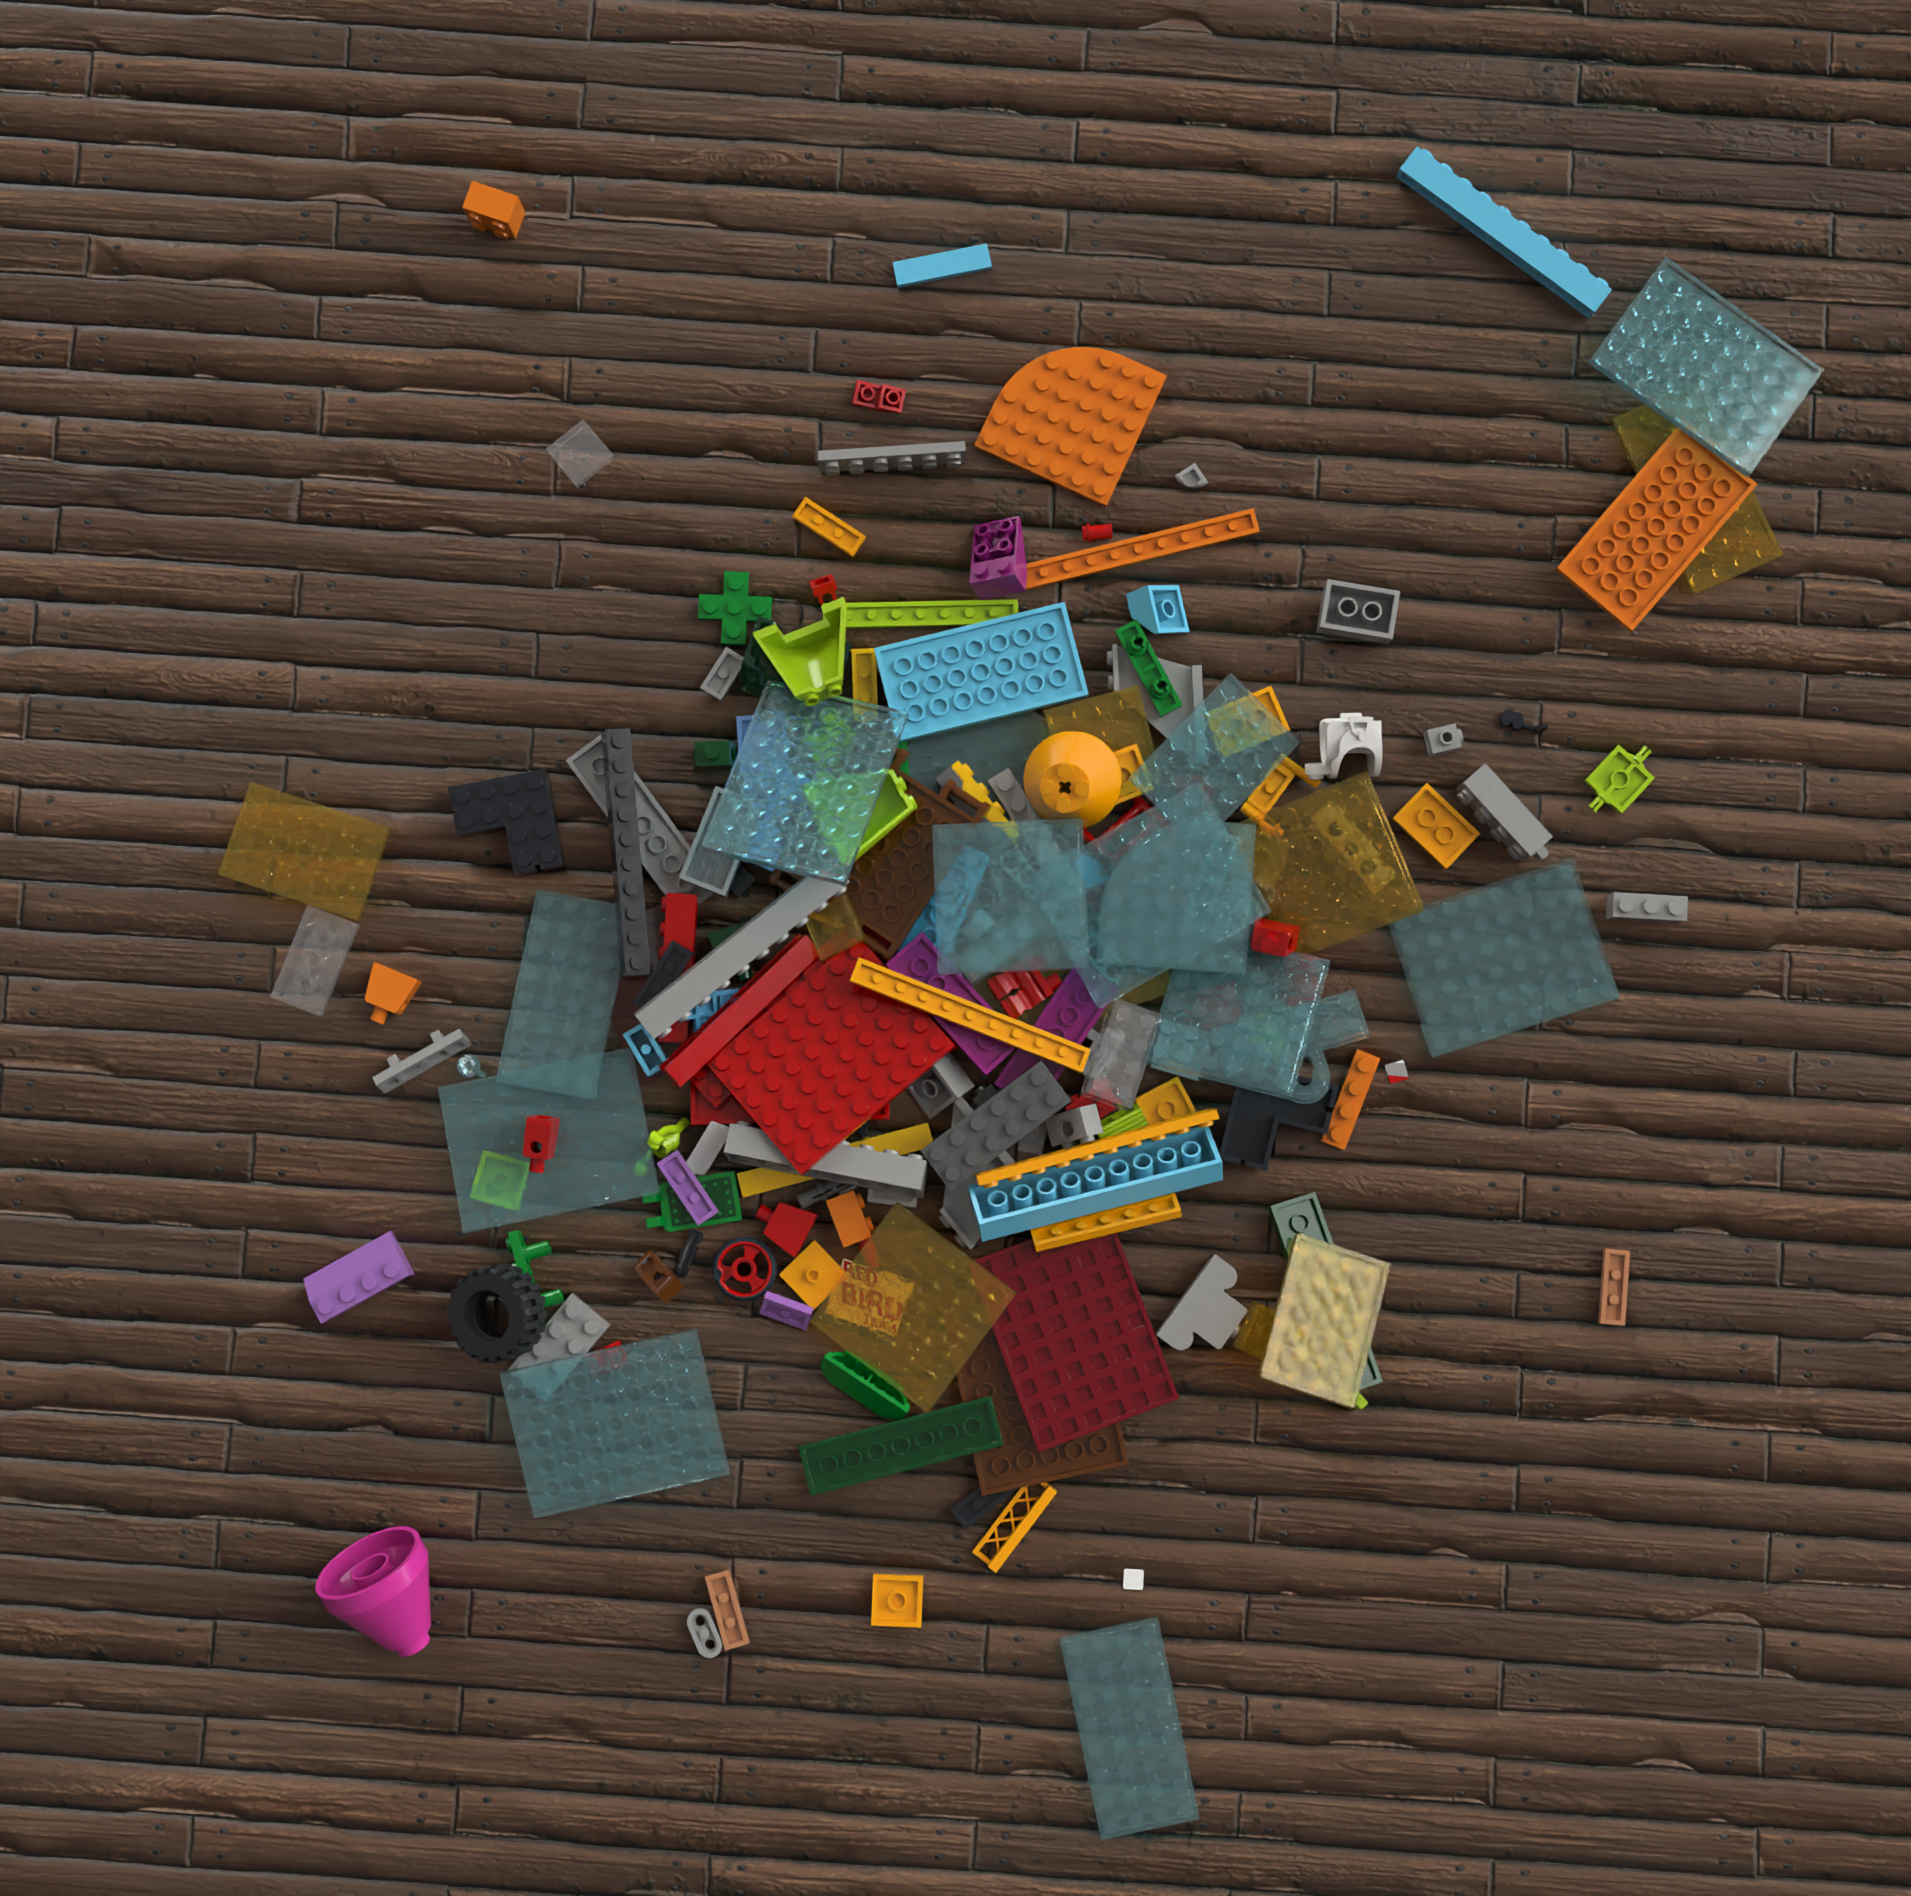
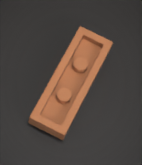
[1598,1248,1630,1326]
[705,1569,750,1651]

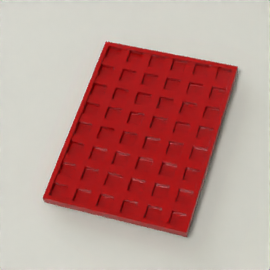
[706,939,955,1176]

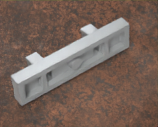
[372,1029,471,1093]

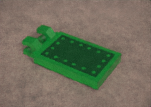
[642,1171,743,1232]

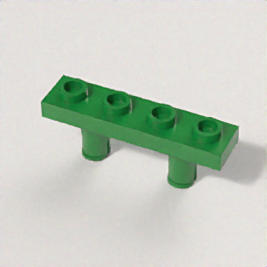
[1115,619,1183,718]
[506,1230,564,1323]

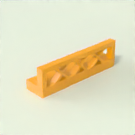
[972,1482,1057,1573]

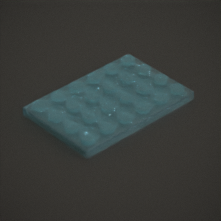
[1128,673,1300,848]

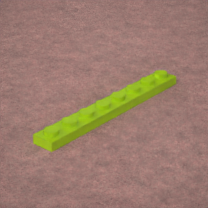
[823,599,1018,629]

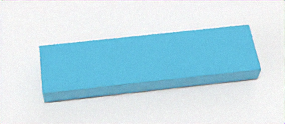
[893,243,992,288]

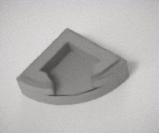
[1174,463,1208,488]

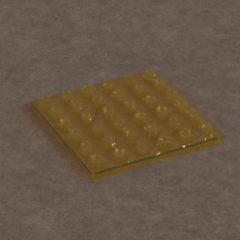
[1230,771,1425,959]
[809,1202,1017,1412]

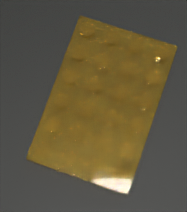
[218,782,391,921]
[1257,1233,1391,1409]

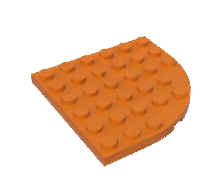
[974,347,1167,507]

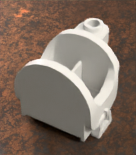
[1305,712,1382,779]

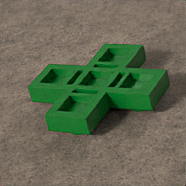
[698,571,773,646]

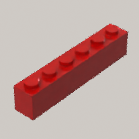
[657,892,699,1043]

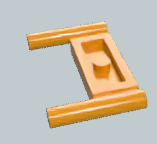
[1239,753,1321,839]

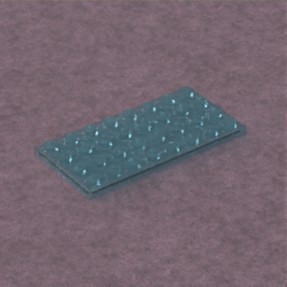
[496,889,621,1100]
[1059,1617,1200,1840]

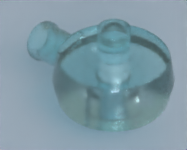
[457,1054,486,1080]

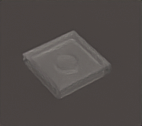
[546,419,615,488]

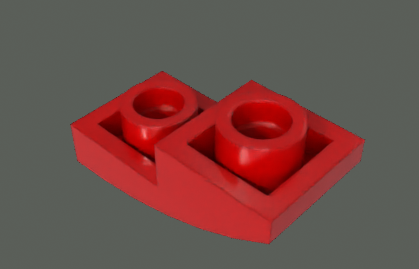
[851,380,906,414]

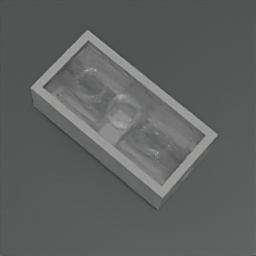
[679,786,763,898]

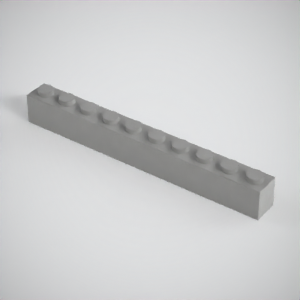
[634,858,850,1039]

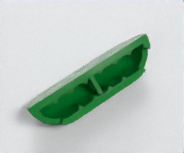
[821,1350,910,1420]

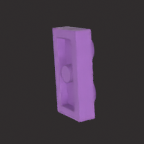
[759,1291,814,1331]

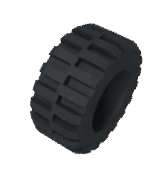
[448,1264,547,1364]

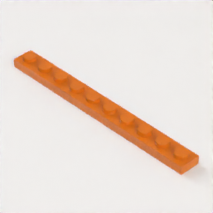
[1026,508,1260,590]

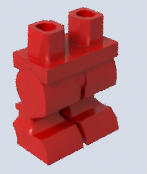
[986,953,1062,1019]

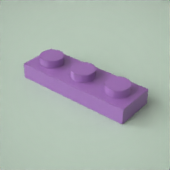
[657,1150,719,1226]

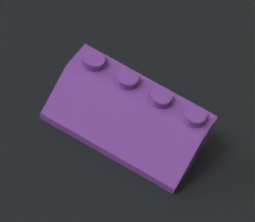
[303,1230,415,1324]

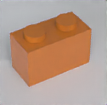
[826,1190,875,1247]

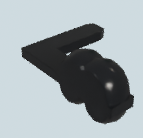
[1499,710,1548,734]

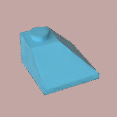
[1126,585,1190,634]

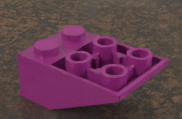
[969,516,1027,600]

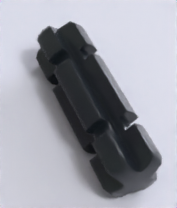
[673,1229,703,1278]

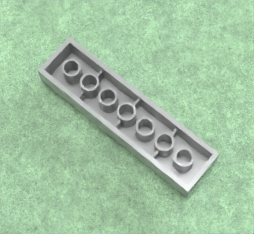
[724,1121,929,1199]

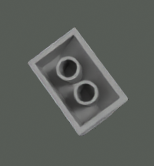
[907,1052,975,1119]

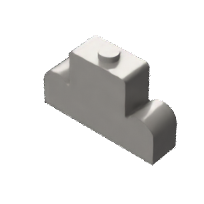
[1155,1254,1247,1350]

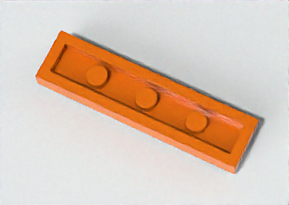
[1321,1049,1380,1150]

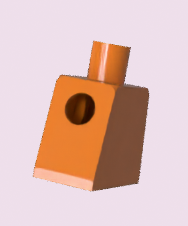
[365,962,422,1025]

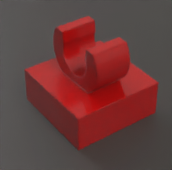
[809,574,838,605]

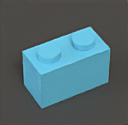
[623,1024,668,1078]

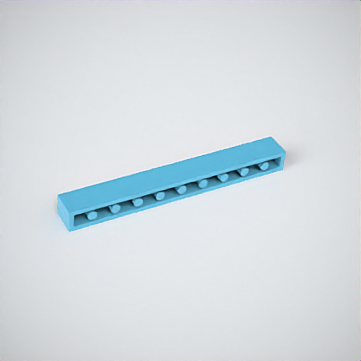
[1396,146,1612,319]

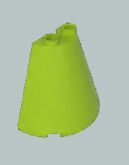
[753,597,847,706]
[801,769,917,871]

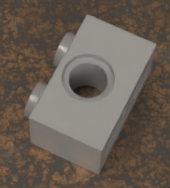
[1045,1104,1104,1149]

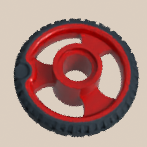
[712,1237,777,1301]

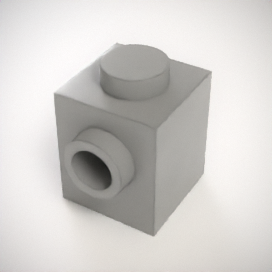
[1423,723,1463,757]

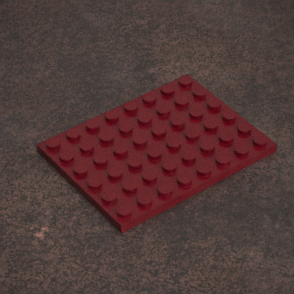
[968,1233,1179,1452]

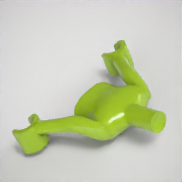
[633,1117,690,1179]

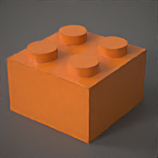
[462,181,525,239]

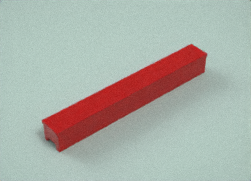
[658,933,822,1088]

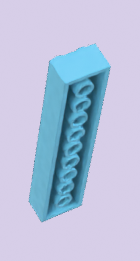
[967,1126,1223,1242]

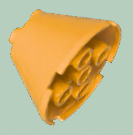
[1023,731,1122,829]

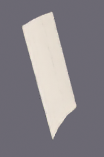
[686,1121,729,1176]

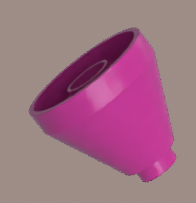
[315,1526,431,1657]

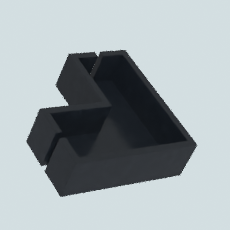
[448,769,566,877]
[1218,1062,1339,1171]

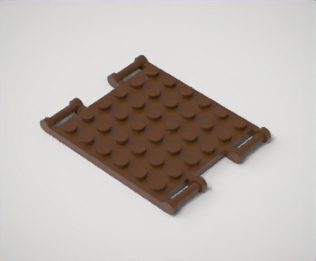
[768,726,991,962]

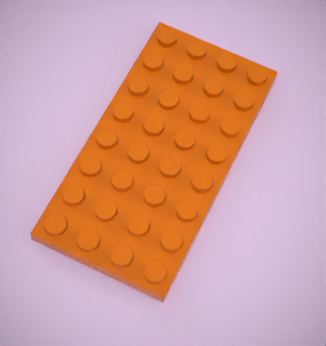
[1555,422,1757,633]

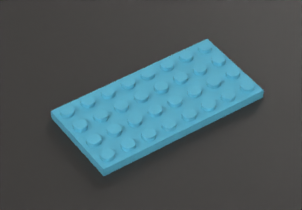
[874,602,1089,743]

